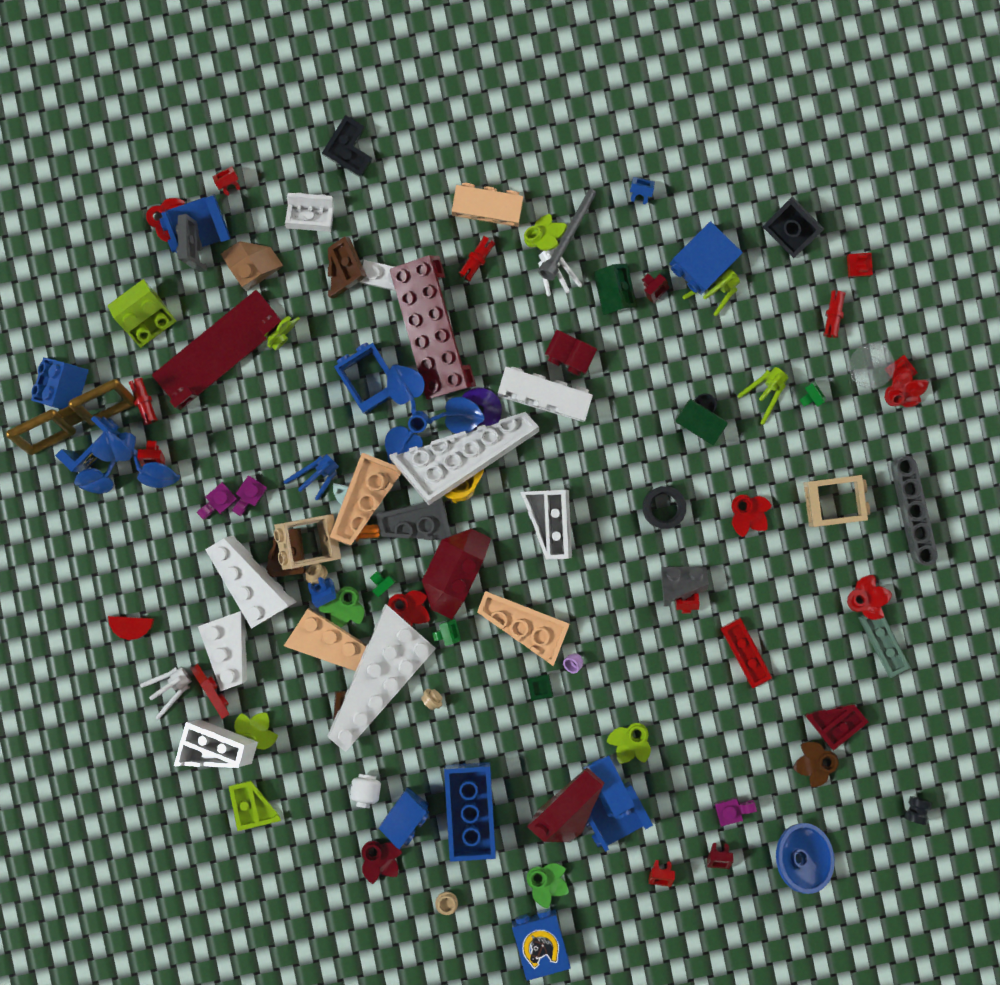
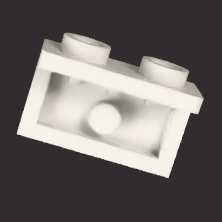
[285,193,334,232]

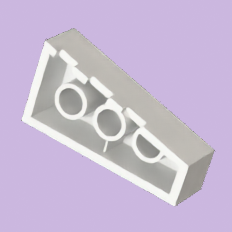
[498,367,593,422]
[205,536,297,629]

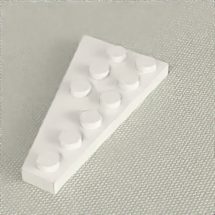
[389,412,539,505]
[327,604,436,752]

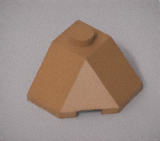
[221,241,283,291]

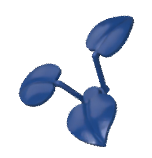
[385,364,484,465]
[74,429,180,494]

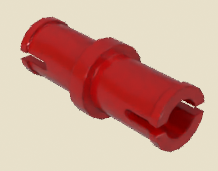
[458,236,495,281]
[823,290,846,338]
[129,378,158,425]

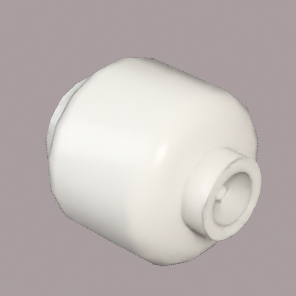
[350,774,381,808]

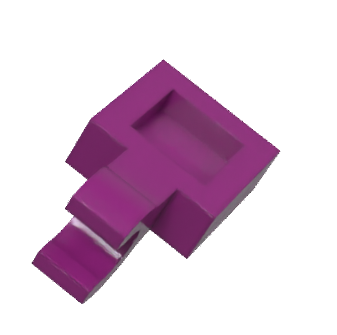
[232,475,268,516]
[197,482,238,520]
[714,797,757,826]

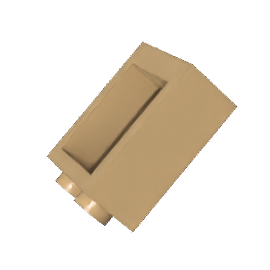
[803,475,870,527]
[274,514,341,570]

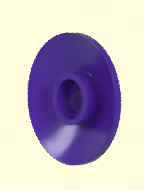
[462,388,502,431]

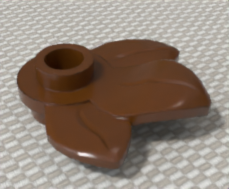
[793,742,839,787]

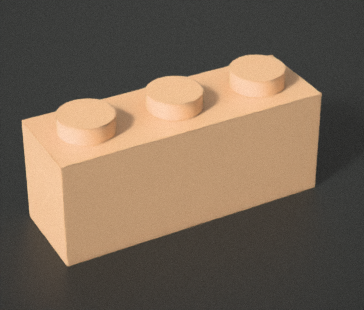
[452,183,523,227]

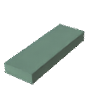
[858,614,911,678]

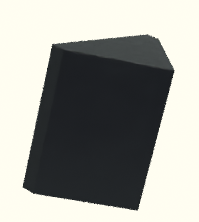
[763,196,824,258]

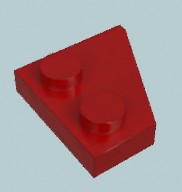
[190,664,229,719]

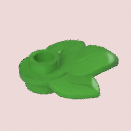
[319,586,364,628]
[527,863,569,908]

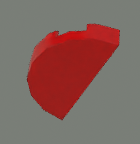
[108,616,155,640]

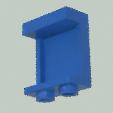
[669,221,743,295]

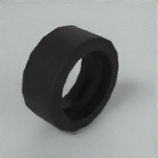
[643,486,686,529]

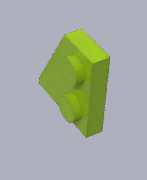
[228,780,281,831]

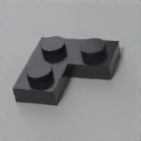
[322,115,373,178]

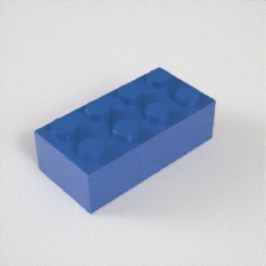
[444,762,496,862]

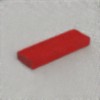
[720,618,772,689]

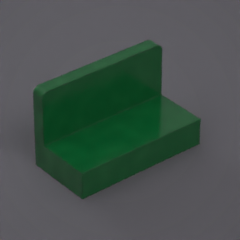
[593,263,638,315]
[675,399,728,446]

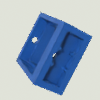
[334,342,391,414]
[583,756,635,819]

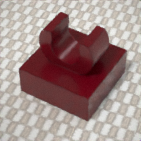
[642,273,669,303]
[707,843,733,869]

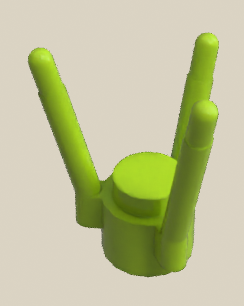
[682,269,740,316]
[737,367,788,425]

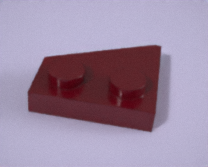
[804,703,868,751]

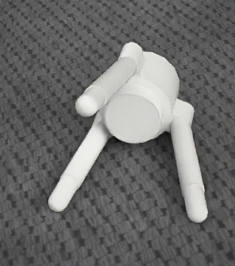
[538,248,582,296]
[140,667,192,719]

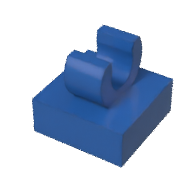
[630,177,655,205]
[308,577,336,608]

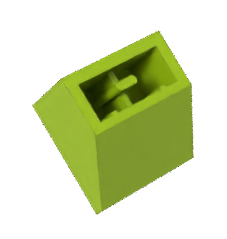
[107,279,177,348]

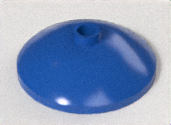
[776,823,835,894]

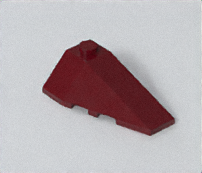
[527,768,604,842]

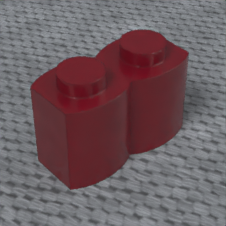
[545,329,597,376]

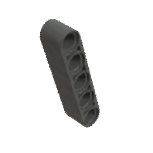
[891,456,938,566]

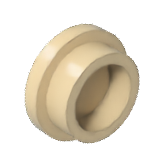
[305,563,328,584]
[421,689,442,710]
[435,892,458,915]

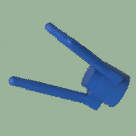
[284,454,339,500]

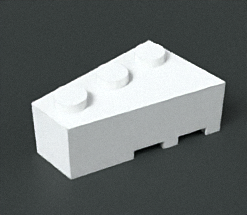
[520,490,572,560]
[198,611,247,691]
[174,719,258,767]

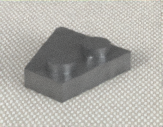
[661,567,709,606]

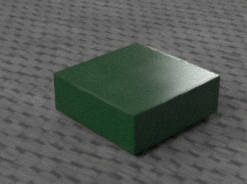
[527,674,554,701]

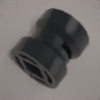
[694,393,717,412]
[904,796,933,825]

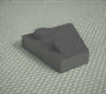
[176,214,207,272]

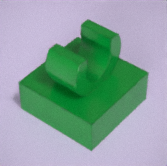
[799,381,827,407]
[370,571,396,597]
[432,619,461,646]

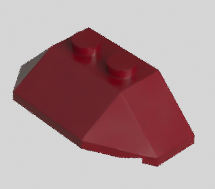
[422,528,491,619]

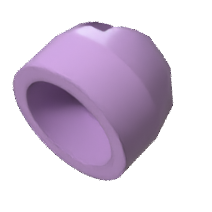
[563,653,583,674]

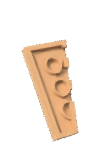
[329,453,401,546]
[477,591,570,666]
[284,608,367,671]

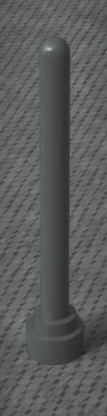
[538,189,596,280]

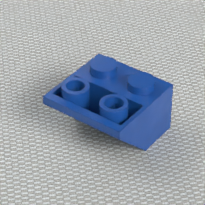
[31,357,89,409]
[379,788,429,850]

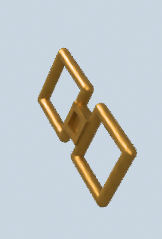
[6,379,135,455]

